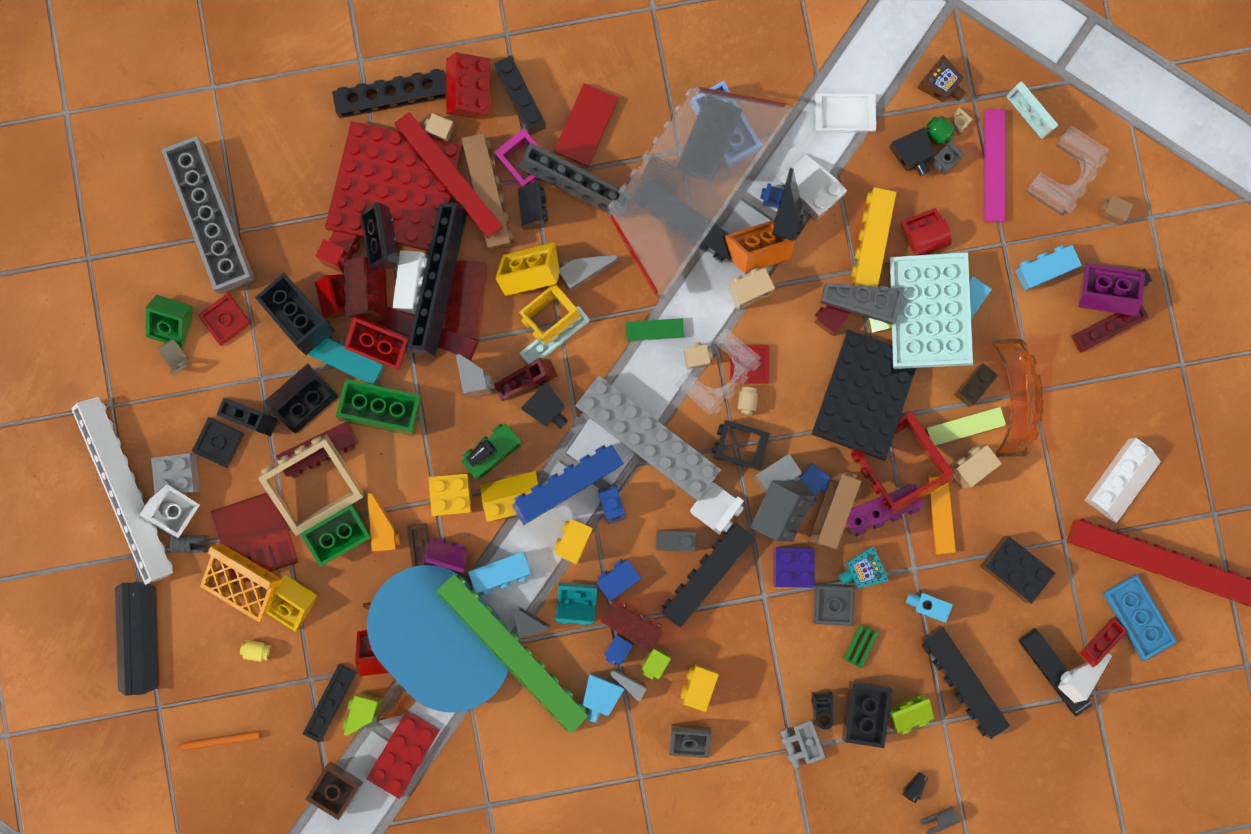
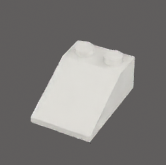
[778,154,847,221]

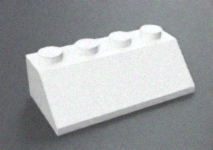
[1084,438,1161,523]

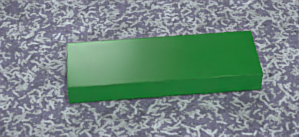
[626,318,684,342]

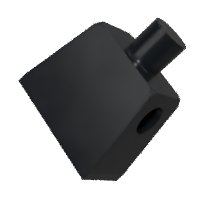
[889,127,933,177]
[521,382,568,429]

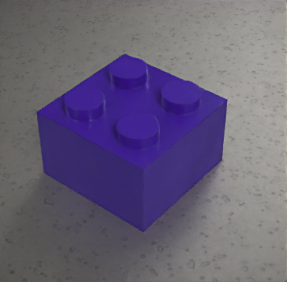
[773,548,815,588]

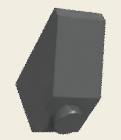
[656,531,696,552]

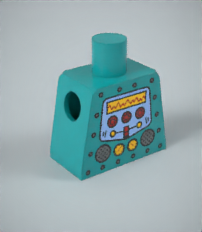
[838,546,889,588]

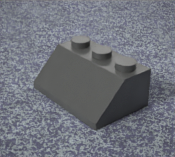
[751,480,815,542]

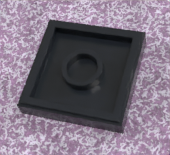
[192,417,245,468]

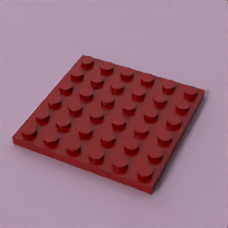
[325,121,463,251]

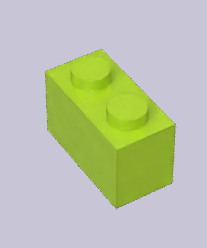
[642,646,671,680]

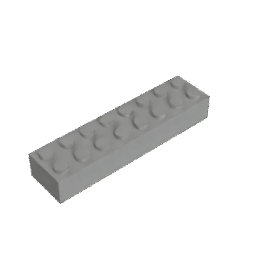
[161,136,256,294]
[575,376,721,501]

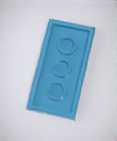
[1102,574,1177,661]

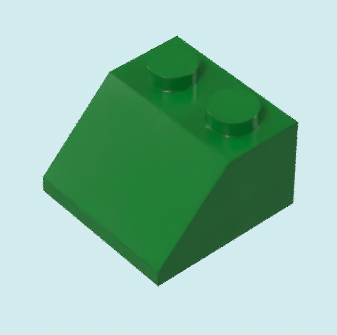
[146,295,192,348]

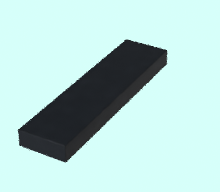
[303,664,357,743]

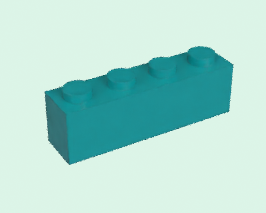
[308,335,386,386]

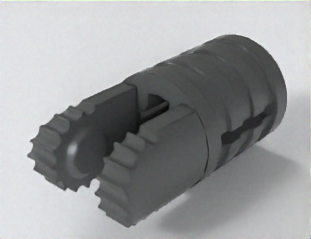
[170,535,208,553]
[920,806,960,834]

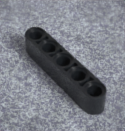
[1018,628,1093,717]

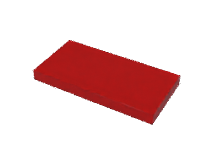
[554,83,618,167]

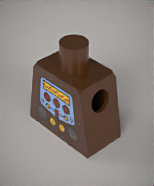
[917,55,966,102]

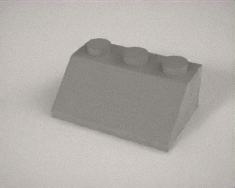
[456,354,494,399]

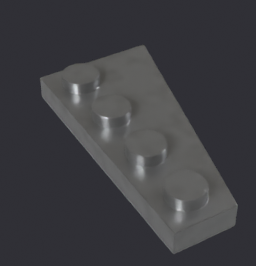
[820,283,904,325]

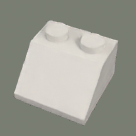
[139,485,200,538]

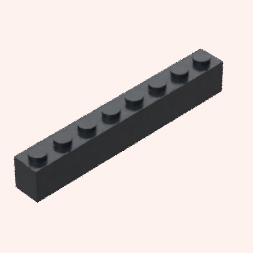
[407,203,467,357]

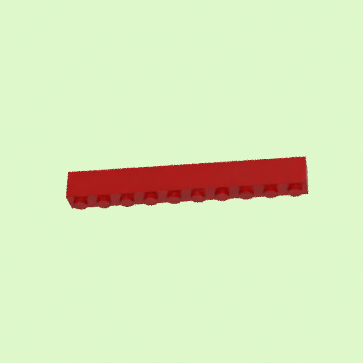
[1066,518,1251,607]

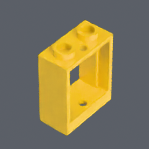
[519,284,581,345]

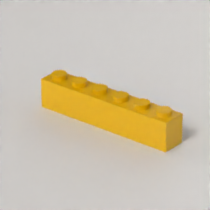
[851,187,896,287]

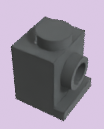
[931,142,964,175]

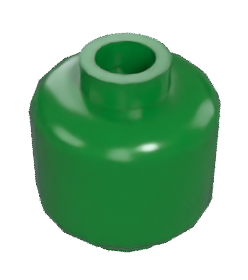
[926,116,954,144]

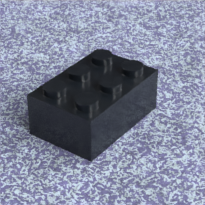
[980,536,1055,604]
[842,681,892,748]

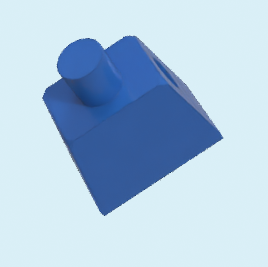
[598,484,627,524]

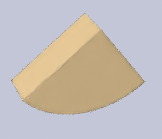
[953,107,973,135]

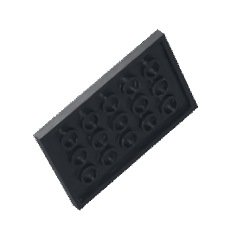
[811,330,916,461]

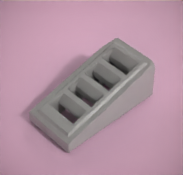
[610,668,647,702]

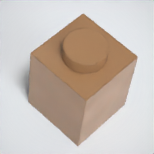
[1099,195,1133,225]

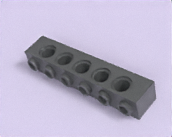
[517,143,633,219]

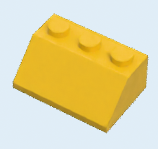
[495,242,560,296]
[480,471,539,522]

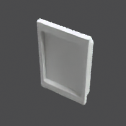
[814,93,877,133]

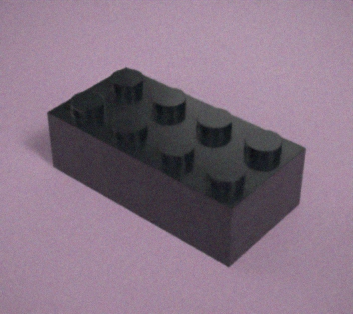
[255,273,335,355]

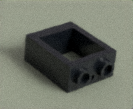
[712,420,770,471]

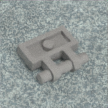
[780,720,825,768]

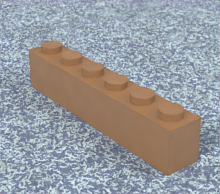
[461,133,514,251]

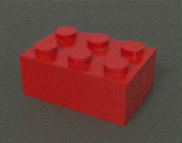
[446,52,490,119]

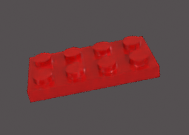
[366,710,440,799]

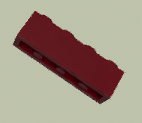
[276,422,359,479]

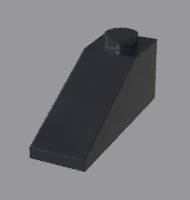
[217,398,278,436]

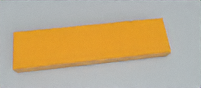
[927,476,956,554]

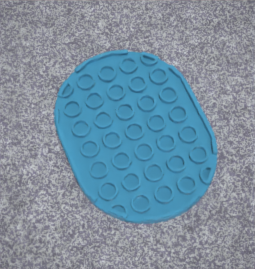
[367,565,508,713]

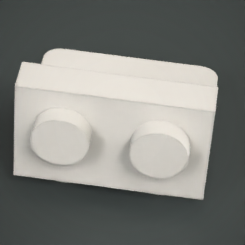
[690,483,744,535]

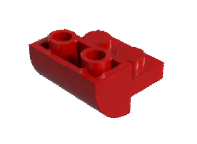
[901,208,952,256]

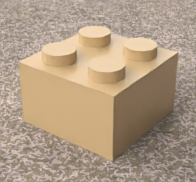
[728,267,775,311]
[951,445,1002,489]

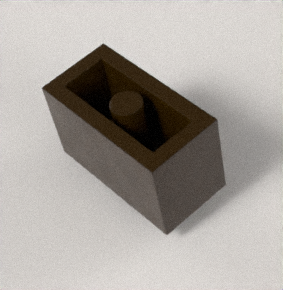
[954,363,998,407]

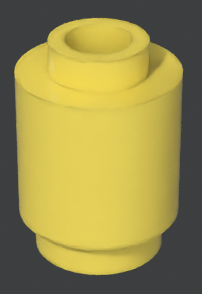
[240,640,270,662]

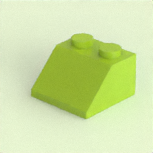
[889,694,934,734]

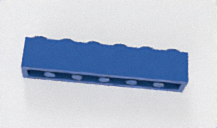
[512,444,624,525]

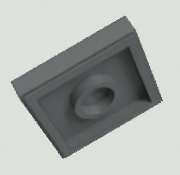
[813,585,854,626]

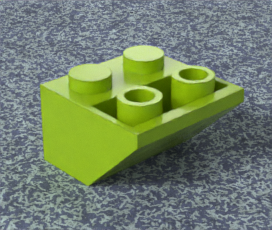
[342,692,384,736]

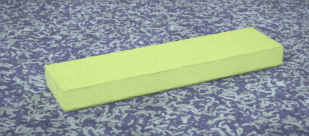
[926,407,1006,446]

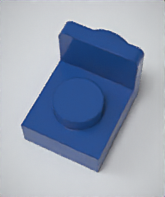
[760,183,783,209]

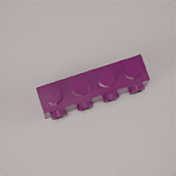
[846,484,924,536]

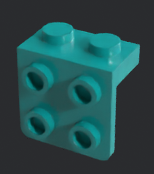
[555,582,597,626]

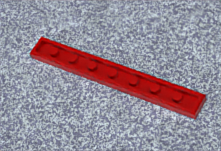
[394,112,503,239]

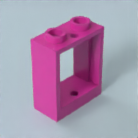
[494,128,540,187]

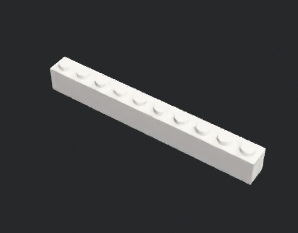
[72,397,173,585]

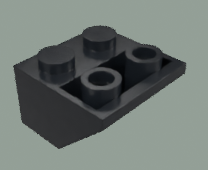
[518,182,548,230]

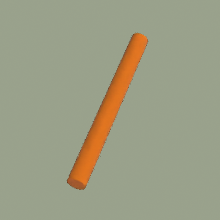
[181,731,261,750]

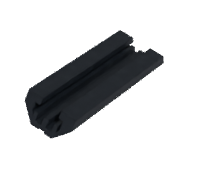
[115,582,159,696]

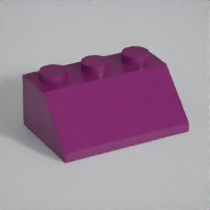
[1078,263,1145,316]

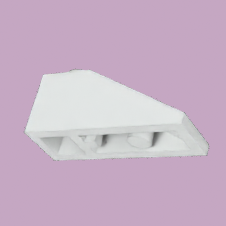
[1058,654,1112,703]

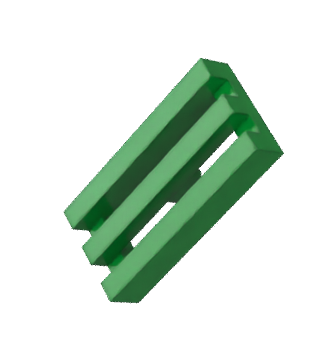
[843,624,878,668]

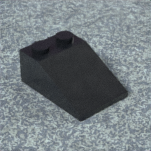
[772,168,804,241]

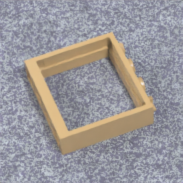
[258,435,364,536]

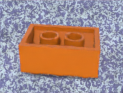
[725,220,795,274]

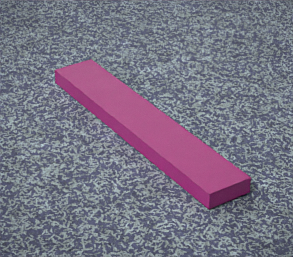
[984,109,1005,222]

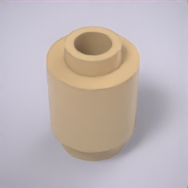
[737,387,758,415]

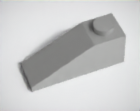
[559,255,618,292]

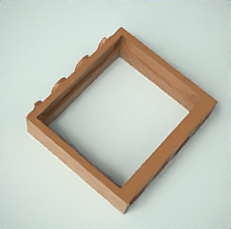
[808,472,861,549]

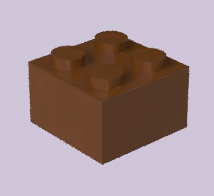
[305,762,364,820]

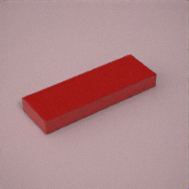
[1079,617,1127,667]

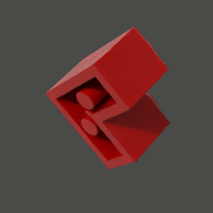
[315,231,360,274]

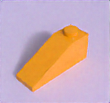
[367,493,401,552]

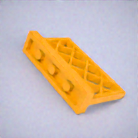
[200,544,282,623]

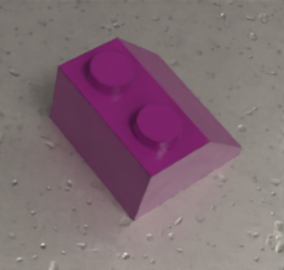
[422,537,468,573]

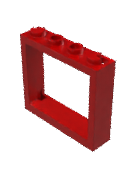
[850,412,954,514]

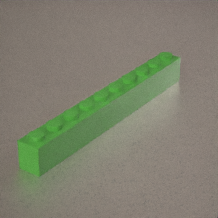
[435,574,588,733]

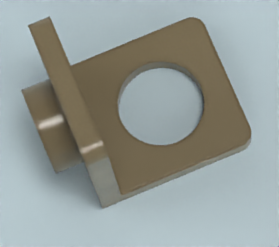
[158,339,189,375]

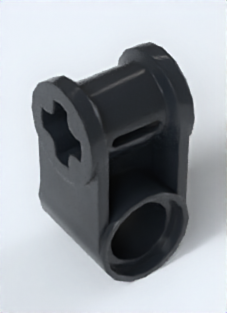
[811,691,834,730]

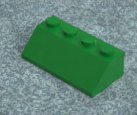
[336,379,421,437]

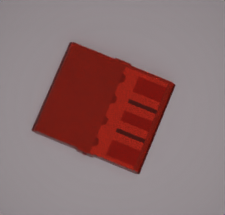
[211,493,298,584]

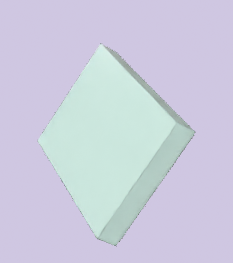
[1006,81,1058,140]

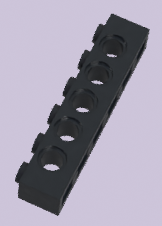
[332,69,446,118]

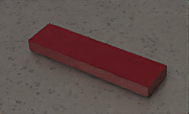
[1071,306,1149,353]

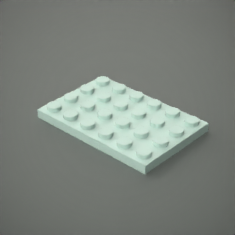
[890,252,973,369]

